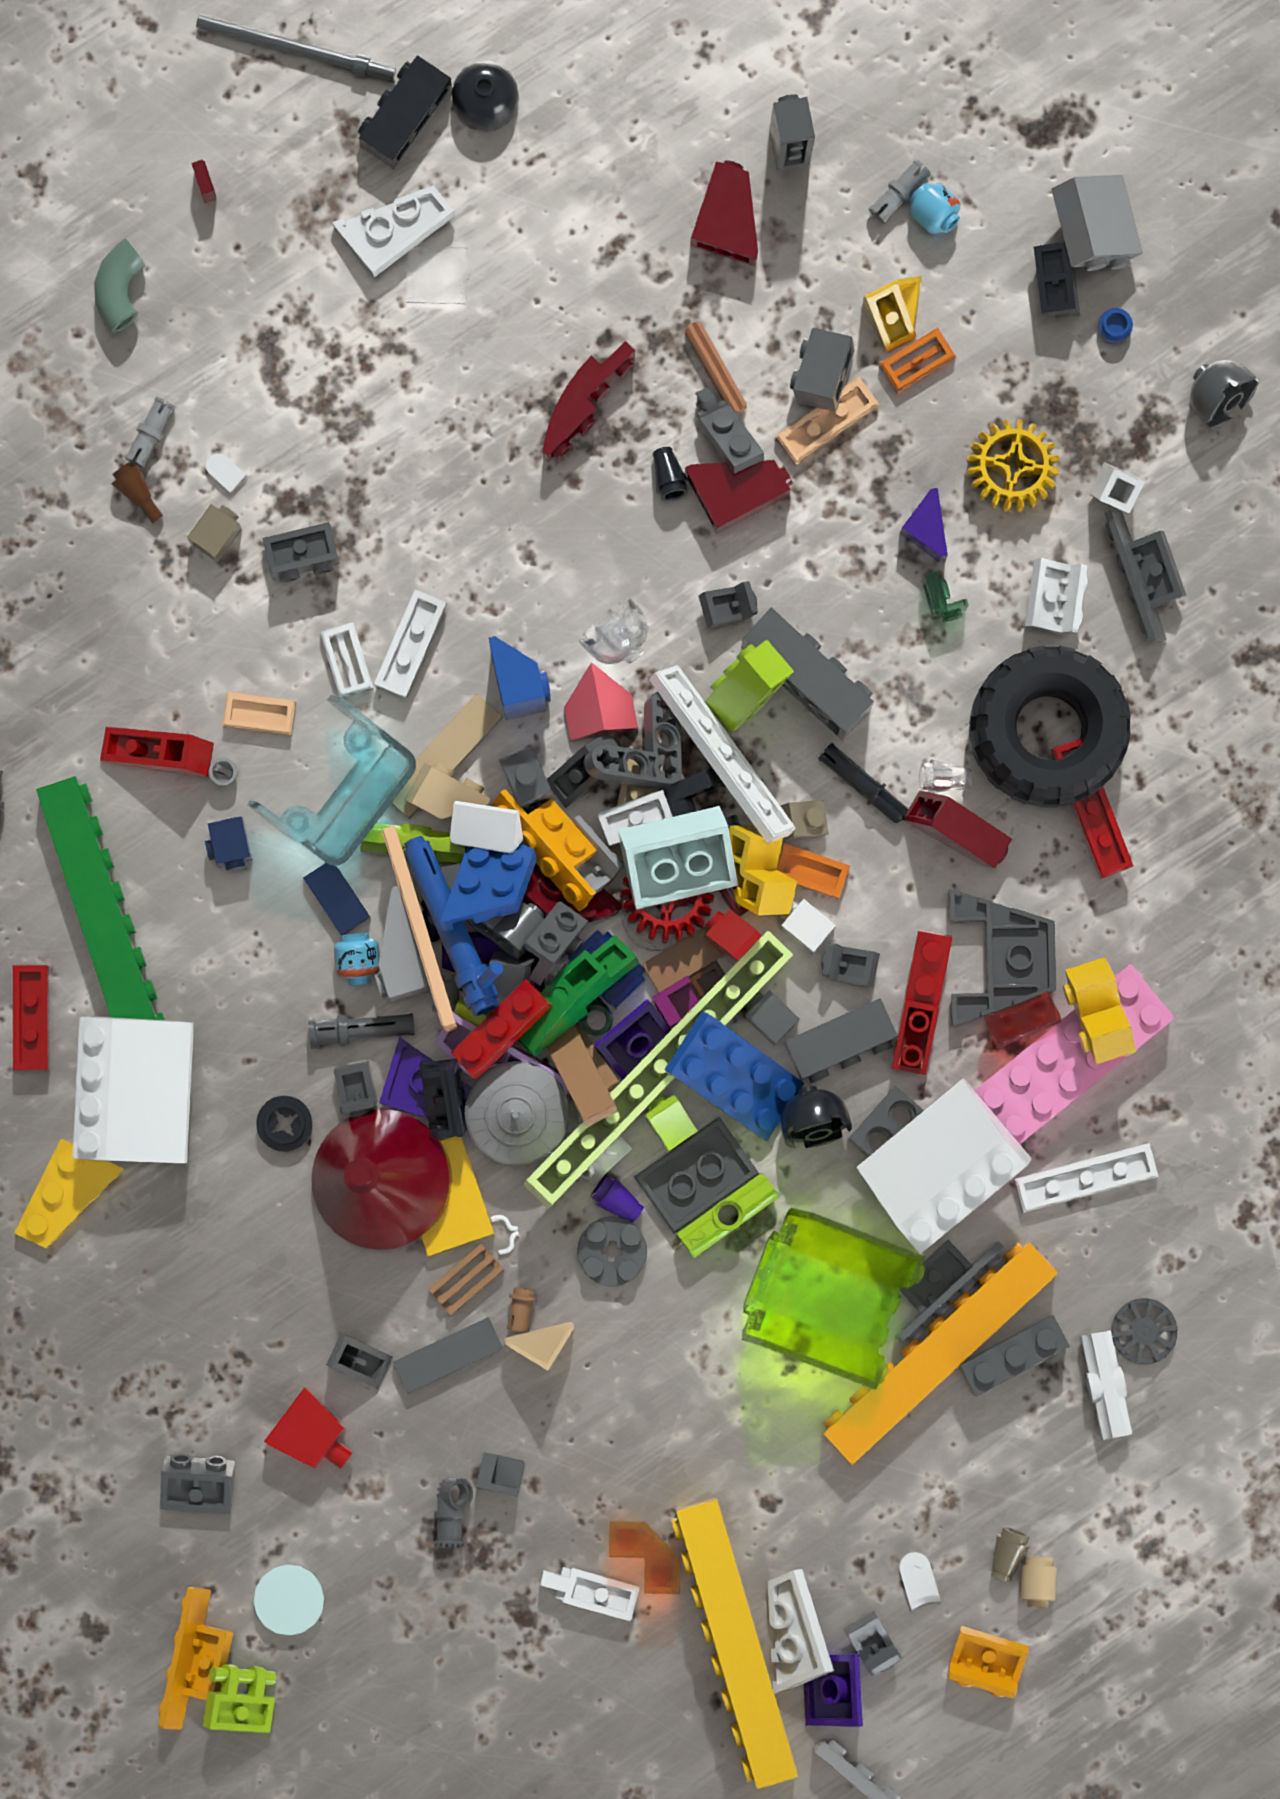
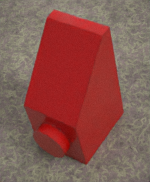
[704,909,762,966]

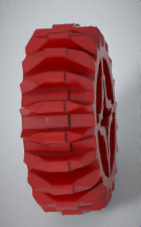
[620,877,714,944]

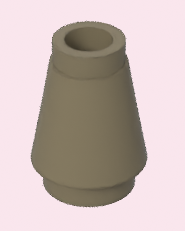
[991,1527,1030,1582]

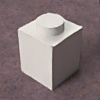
[1090,462,1145,514]
[780,899,836,955]

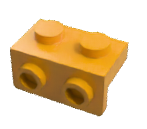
[947,1626,1029,1698]

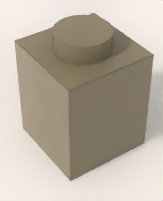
[187,504,242,563]

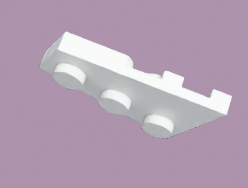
[332,185,456,277]
[768,1569,834,1694]

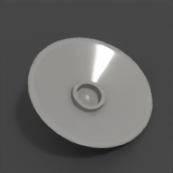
[465,1061,570,1166]

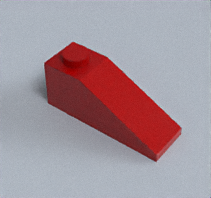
[100,726,214,777]

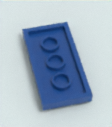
[664,1011,804,1141]

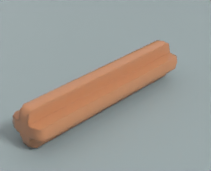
[685,321,747,415]

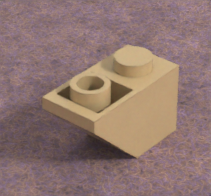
[405,762,491,819]

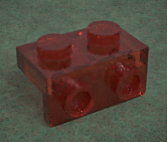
[984,991,1061,1049]

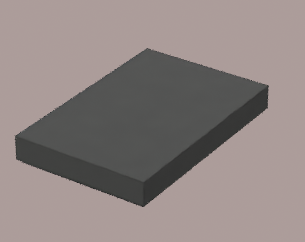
[634,1117,760,1234]

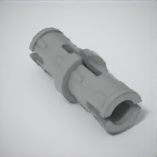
[868,160,931,224]
[124,397,176,468]

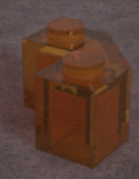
[609,1520,680,1594]

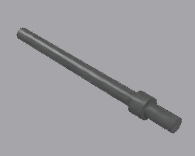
[196,14,396,81]

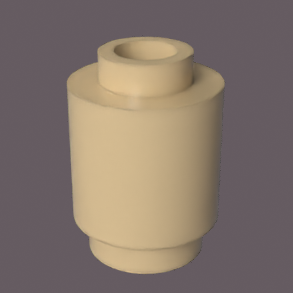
[1020,1557,1057,1608]

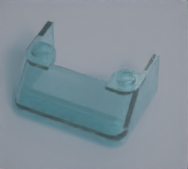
[247,695,416,866]

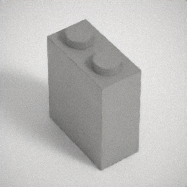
[1051,175,1143,271]

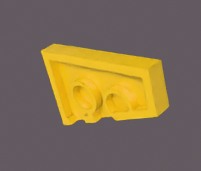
[14,1138,125,1249]

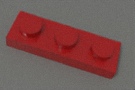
[13,965,49,1071]
[451,979,552,1079]

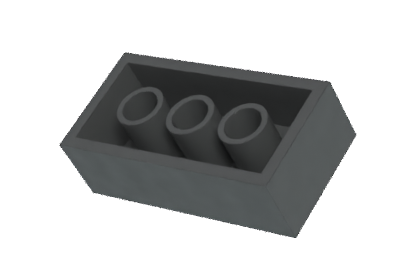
[741,607,874,741]

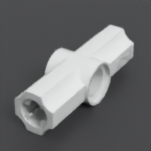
[1080,1330,1132,1440]

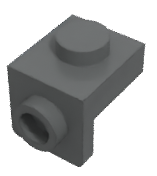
[698,581,758,628]
[821,943,880,988]
[334,1061,378,1117]
[844,1611,902,1676]

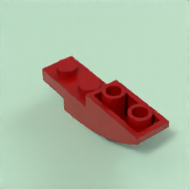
[891,929,953,1075]

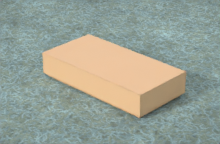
[222,692,296,737]

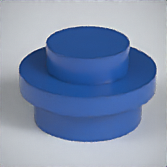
[1098,308,1133,343]

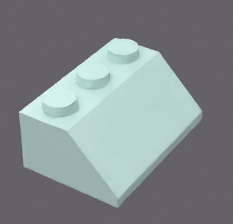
[618,806,738,909]

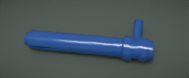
[404,836,503,1016]

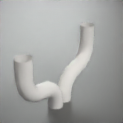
[491,1215,519,1256]

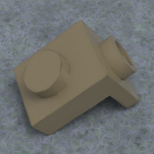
[780,800,829,842]

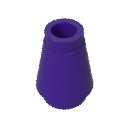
[590,1175,644,1223]

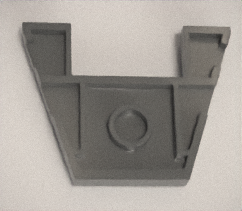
[948,889,1056,1026]

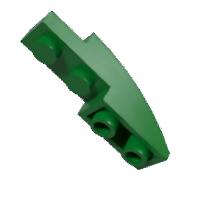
[518,935,639,1057]

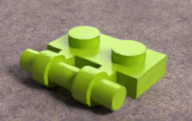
[203,1664,276,1733]

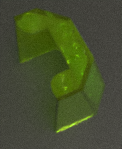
[742,1208,925,1390]

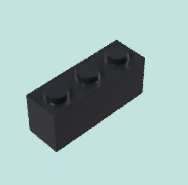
[358,55,452,169]

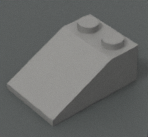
[375,886,431,1004]

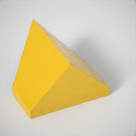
[862,276,922,352]

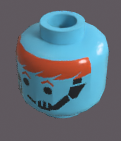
[910,183,961,234]
[334,933,380,985]

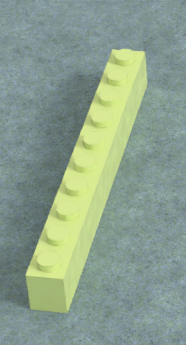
[523,931,793,1209]

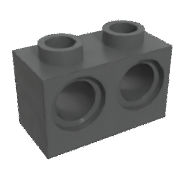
[847,1085,924,1157]

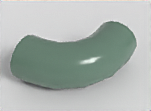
[94,238,146,334]

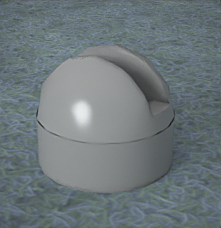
[209,757,237,786]

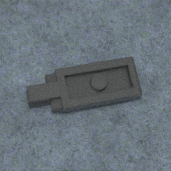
[696,387,764,473]

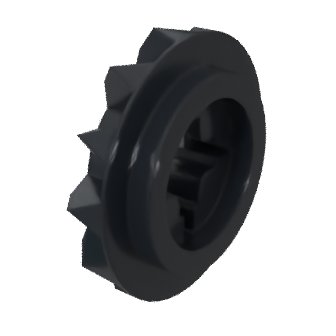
[256,1096,313,1152]

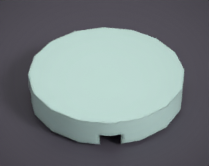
[254,1564,324,1636]

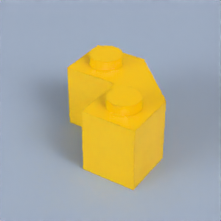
[729,825,797,915]
[1063,957,1136,1064]

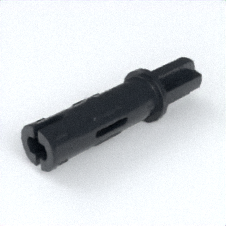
[818,742,908,823]

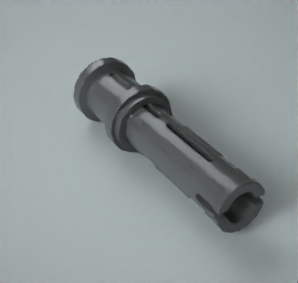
[308,1013,415,1049]

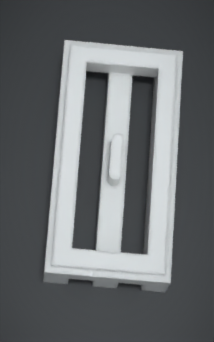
[320,622,374,699]

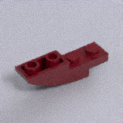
[543,341,635,462]

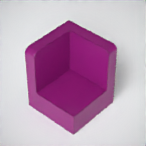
[652,976,700,1029]

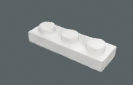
[374,589,447,699]

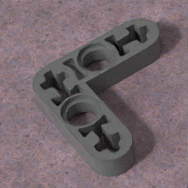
[584,692,682,790]

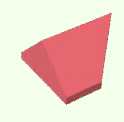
[564,662,638,742]

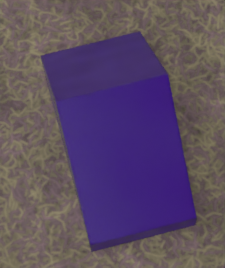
[900,488,948,562]

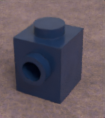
[205,816,253,872]

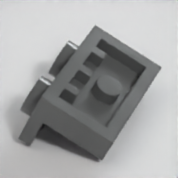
[160,1453,235,1514]

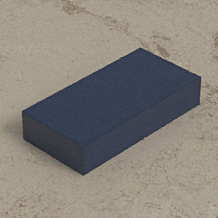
[303,859,371,936]

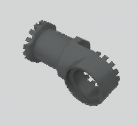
[434,1478,473,1548]

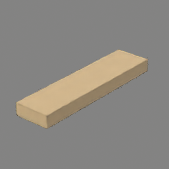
[383,694,503,819]

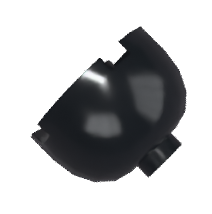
[451,60,519,131]
[781,1086,852,1148]

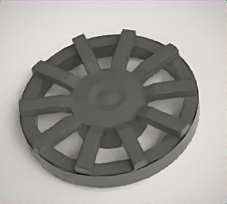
[1111,1298,1178,1364]

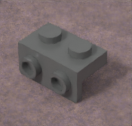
[262,522,340,583]
[524,902,588,986]

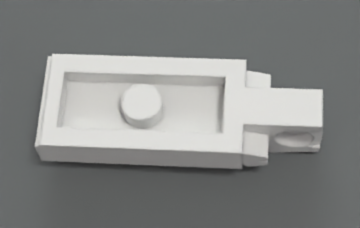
[540,1567,640,1621]

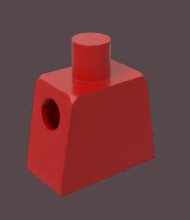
[264,1387,353,1469]

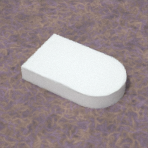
[206,454,247,494]

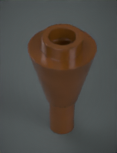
[111,462,163,524]

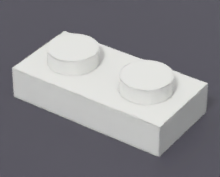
[597,790,673,847]

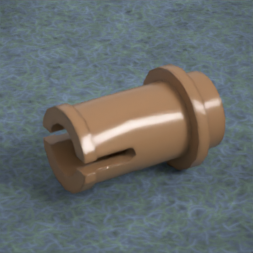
[507,1287,537,1332]

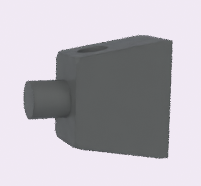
[499,746,555,814]

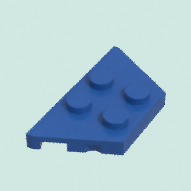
[440,843,537,931]

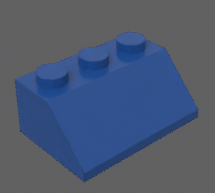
[488,636,551,720]

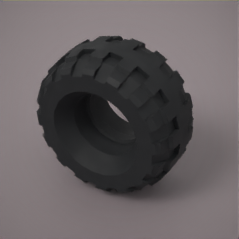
[969,645,1131,808]

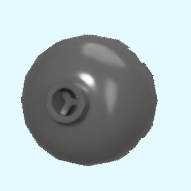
[1190,359,1259,429]

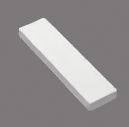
[1014,1143,1159,1213]

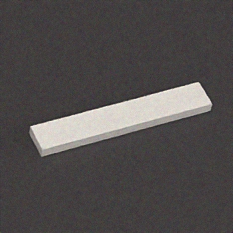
[649,665,796,844]

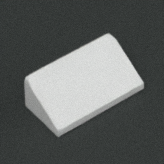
[450,801,523,853]

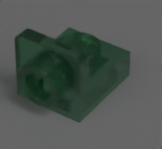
[921,571,969,622]

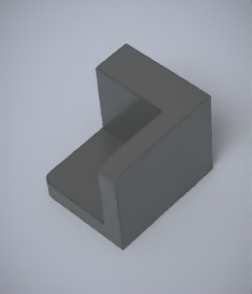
[476,1452,525,1496]

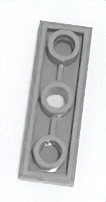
[813,1739,903,1799]

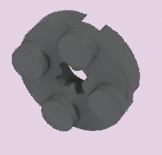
[577,1216,647,1287]

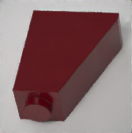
[690,160,758,267]
[684,460,793,534]
[902,790,1012,869]

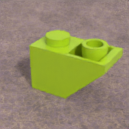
[645,1094,698,1152]

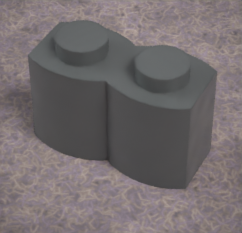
[466,902,545,960]

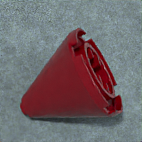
[311,1109,452,1250]

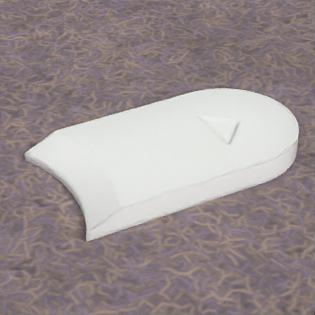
[899,1552,941,1611]

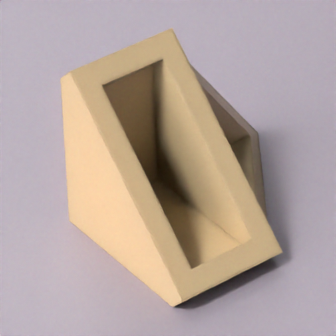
[504,1321,574,1371]

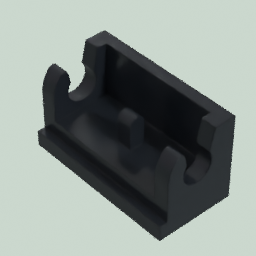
[1033,241,1080,319]
[419,1059,467,1138]

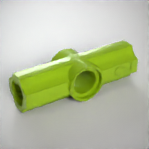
[360,821,467,865]
[676,1172,779,1258]

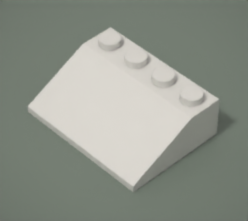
[73,1016,194,1163]
[857,1078,1032,1254]

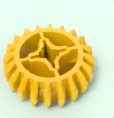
[966,419,1060,512]

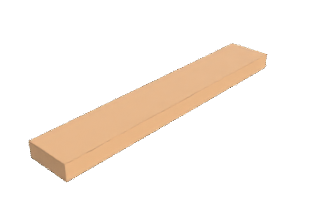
[382,825,458,1033]

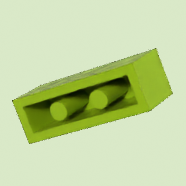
[704,640,794,733]

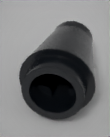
[652,447,689,501]

